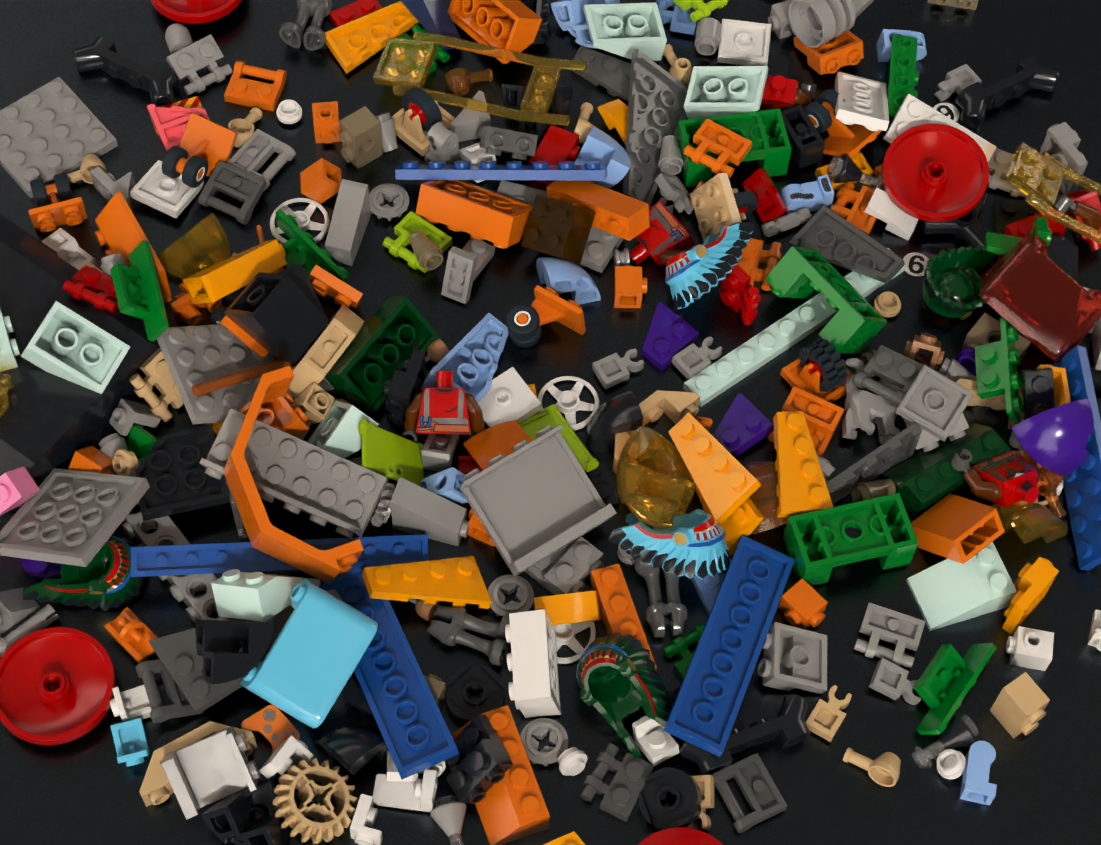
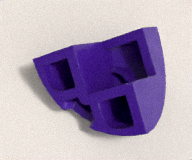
[1012,399,1094,475]

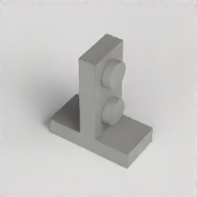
[441,238,496,304]

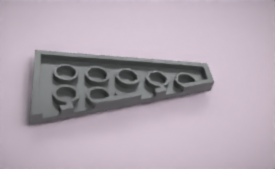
[623,49,688,206]
[149,589,343,715]

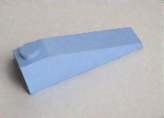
[420,313,509,403]

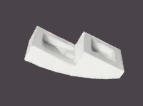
[864,188,919,240]
[41,228,98,271]

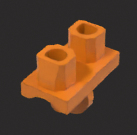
[171,282,223,326]
[104,607,158,664]

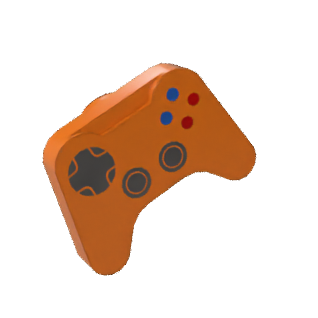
[241,705,300,755]

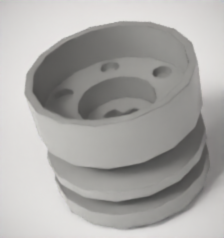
[788,0,856,48]

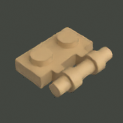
[129,348,184,422]

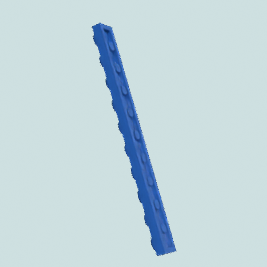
[130,534,429,577]

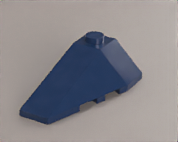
[400,0,464,51]

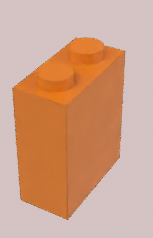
[911,493,1005,564]

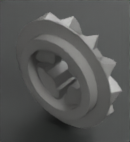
[369,184,410,221]
[370,482,395,528]
[488,575,534,617]
[520,718,568,767]

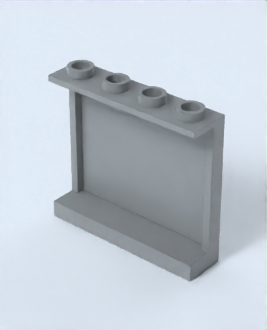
[459,425,616,577]

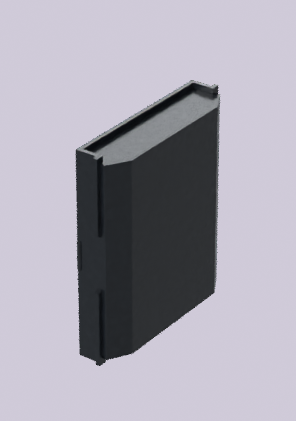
[0,214,161,507]

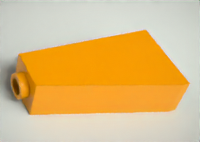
[182,239,287,304]

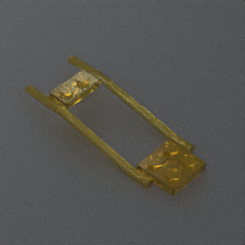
[373,32,588,126]
[1005,142,1101,244]

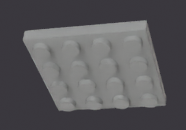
[0,77,118,199]
[157,324,275,424]
[0,468,150,567]

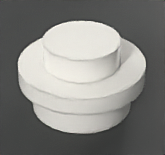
[276,99,302,124]
[558,747,588,776]
[937,749,967,779]

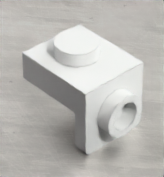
[110,685,152,722]

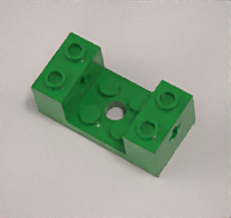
[676,109,792,187]
[765,246,887,354]
[783,493,918,586]

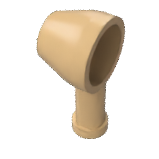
[663,44,693,86]
[573,102,595,144]
[228,107,263,148]
[67,154,107,184]
[843,747,901,787]

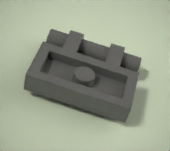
[580,743,655,822]

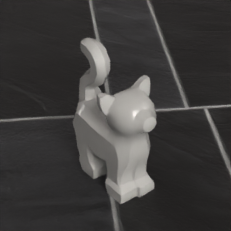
[842,358,902,444]

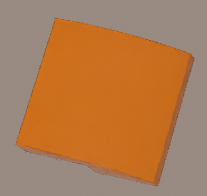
[768,386,845,457]
[463,420,532,470]

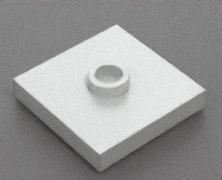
[717,19,772,66]
[130,160,204,218]
[478,367,543,428]

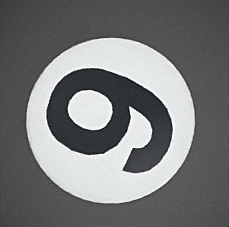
[933,103,960,122]
[903,252,929,277]

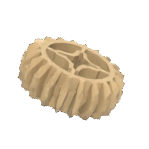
[272,758,357,844]

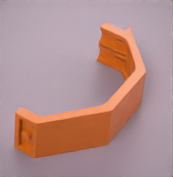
[223,366,364,585]

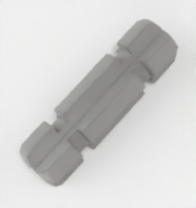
[762,207,812,237]

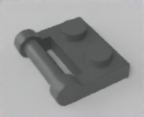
[198,161,267,225]
[853,345,924,407]
[135,659,205,723]
[712,753,787,833]

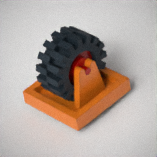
[780,338,853,403]

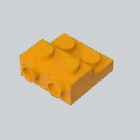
[1002,557,1059,635]

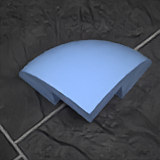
[551,0,620,48]
[575,126,631,189]
[536,257,601,305]

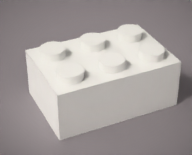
[505,609,561,719]

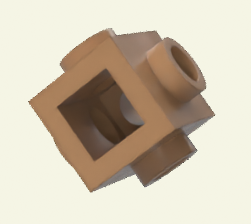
[903,333,945,370]

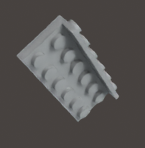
[199,408,388,539]

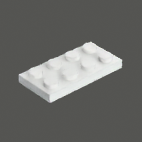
[835,71,889,131]
[883,94,996,162]

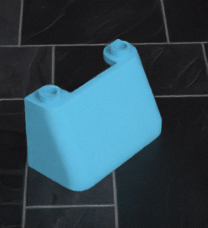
[240,578,378,729]

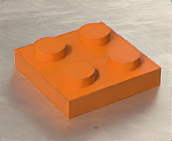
[309,265,363,311]

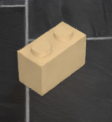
[990,672,1050,739]

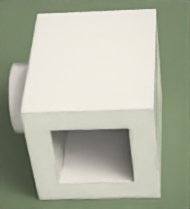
[1006,626,1054,671]

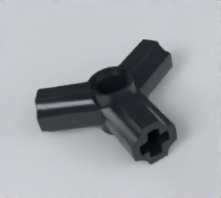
[921,192,988,248]

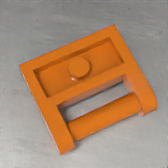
[224,60,287,112]

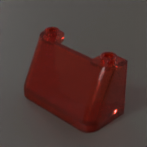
[979,232,1101,363]

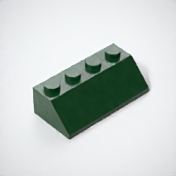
[324,296,439,414]
[881,421,1010,519]

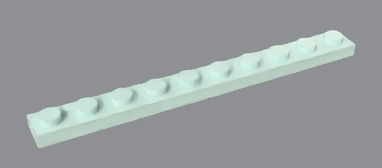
[683,248,906,407]

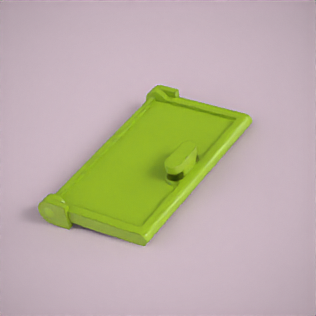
[518,404,599,472]
[358,419,424,486]

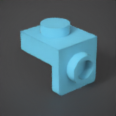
[110,717,150,767]

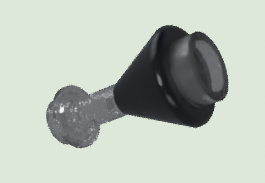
[827,154,884,190]
[912,714,979,769]

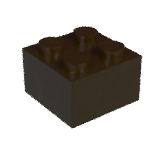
[521,194,596,264]

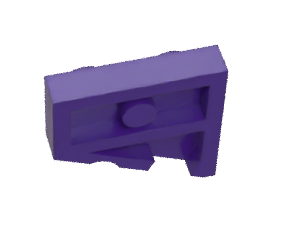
[642,302,699,371]
[713,393,774,458]

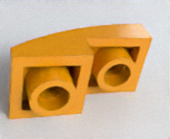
[597,99,628,146]
[534,591,600,626]

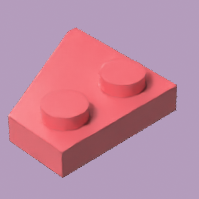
[147,104,210,153]

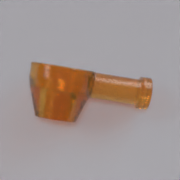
[444,68,493,96]
[1037,467,1067,519]

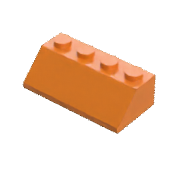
[448,0,542,64]
[415,180,533,249]
[94,192,173,304]
[451,705,550,845]

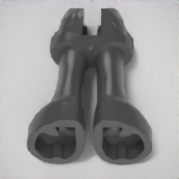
[279,0,333,51]
[634,557,688,638]
[427,605,511,666]

